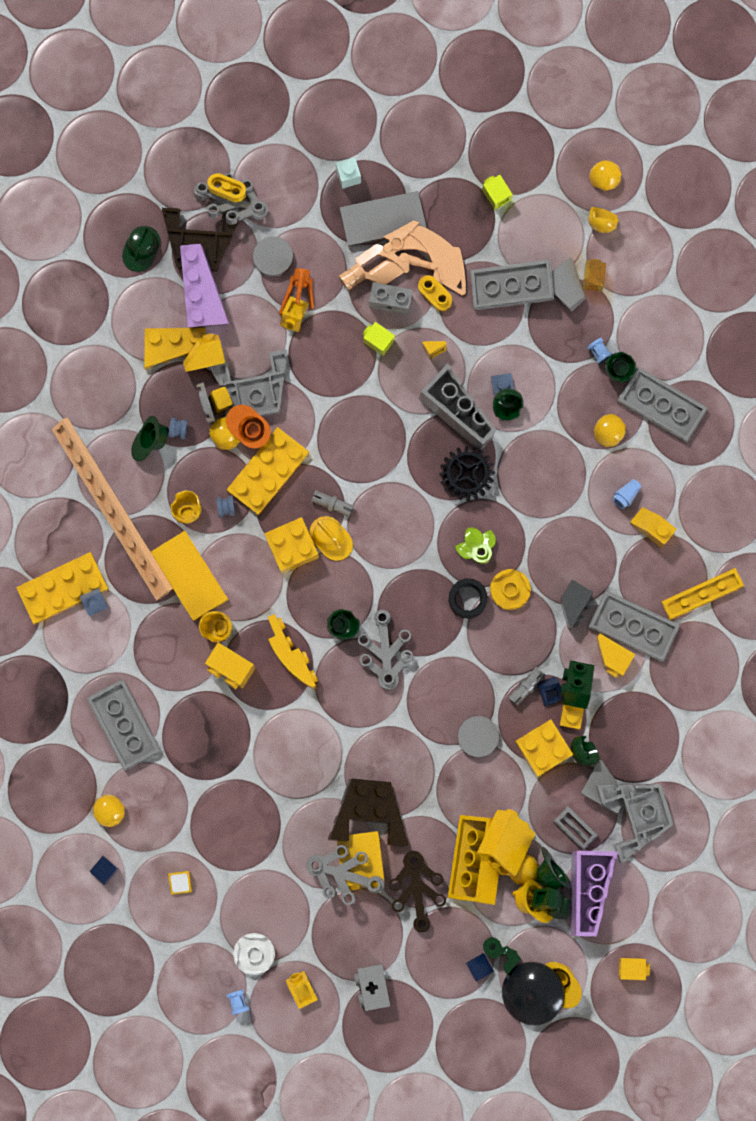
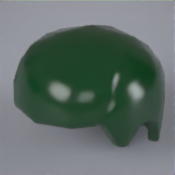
[605,352,636,383]
[493,388,524,421]
[327,609,360,641]
[571,736,599,766]

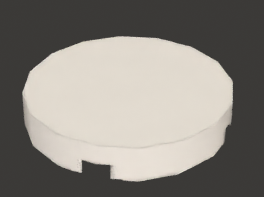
[233,933,275,975]

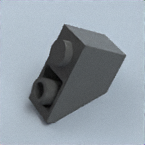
[560,580,594,630]

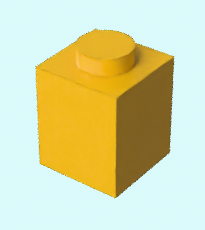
[619,958,650,980]

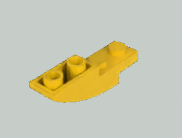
[267,614,318,689]

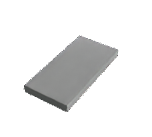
[340,191,426,247]
[470,259,555,311]
[617,367,708,443]
[588,590,680,663]
[86,679,162,771]

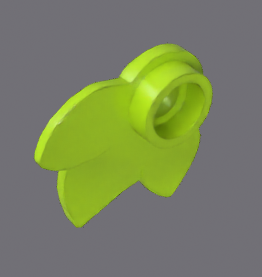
[455,527,496,564]

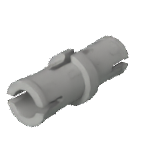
[311,490,354,517]
[508,667,546,706]

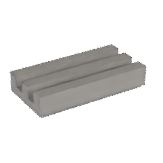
[553,806,598,851]

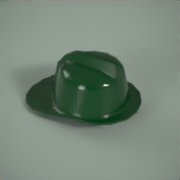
[122,226,160,272]
[131,416,169,461]
[536,847,571,890]

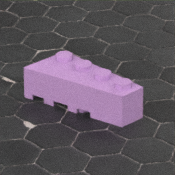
[180,244,230,328]
[571,851,618,937]

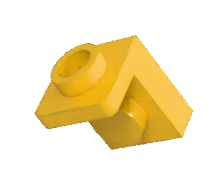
[280,296,309,332]
[559,705,584,730]
[286,971,318,1009]

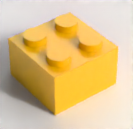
[264,517,319,574]
[205,642,256,690]
[515,719,573,778]

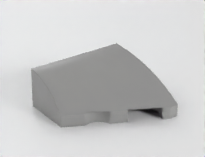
[552,257,586,312]
[580,759,623,814]

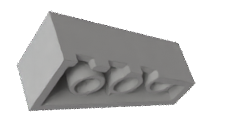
[419,363,496,451]

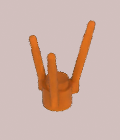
[279,268,314,315]

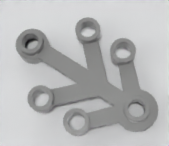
[194,173,268,224]
[358,610,413,690]
[306,845,385,905]

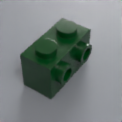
[560,660,595,709]

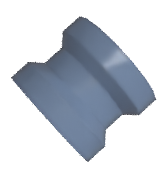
[169,417,188,440]
[216,495,235,518]

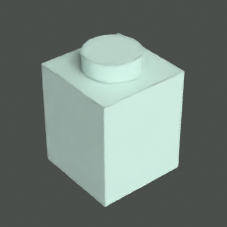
[336,158,361,189]

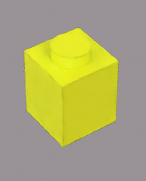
[482,175,513,210]
[362,322,395,356]

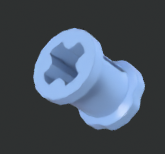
[587,338,612,365]
[226,989,250,1015]

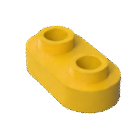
[207,173,246,202]
[418,275,452,311]

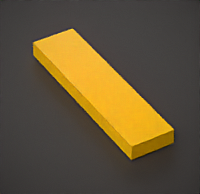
[661,568,744,620]

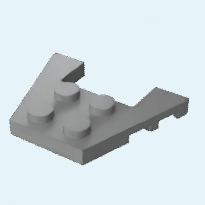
[210,349,288,417]
[595,784,674,863]

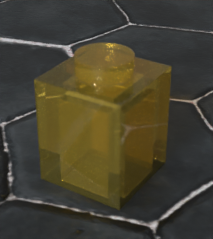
[582,259,606,292]

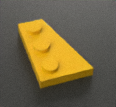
[144,328,206,370]

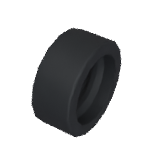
[448,578,488,619]

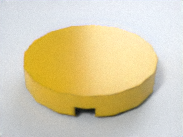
[490,569,531,610]

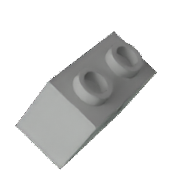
[369,282,413,315]
[354,964,390,1011]

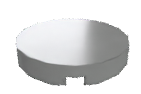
[253,236,293,277]
[196,382,215,423]
[458,716,499,758]

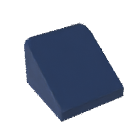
[537,677,563,707]
[89,856,119,885]
[466,953,494,982]

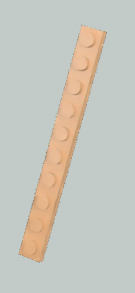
[52,417,173,601]

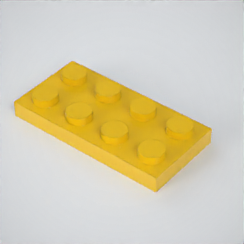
[227,427,309,516]
[16,552,108,625]

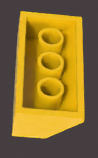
[447,815,499,905]

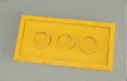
[151,531,228,622]

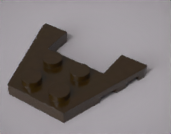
[162,207,239,272]
[328,778,408,847]

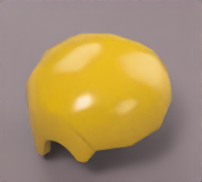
[589,160,622,191]
[588,207,619,233]
[593,414,626,447]
[209,417,240,450]
[171,490,202,524]
[199,611,233,643]
[93,794,125,827]
[509,853,539,886]

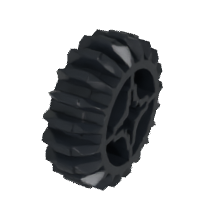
[440,446,495,502]

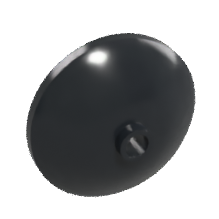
[502,962,564,1025]

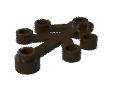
[389,851,446,933]

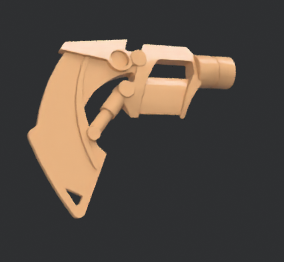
[339,220,466,295]

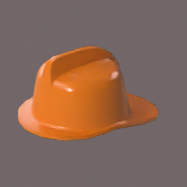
[226,404,271,449]

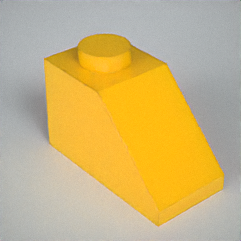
[183,333,225,372]
[630,507,677,549]
[596,633,636,678]

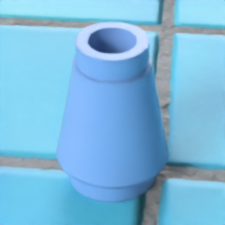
[612,479,641,509]

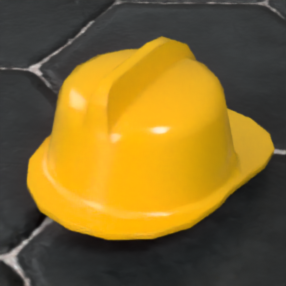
[309,516,353,561]
[512,880,553,923]
[545,962,582,1009]

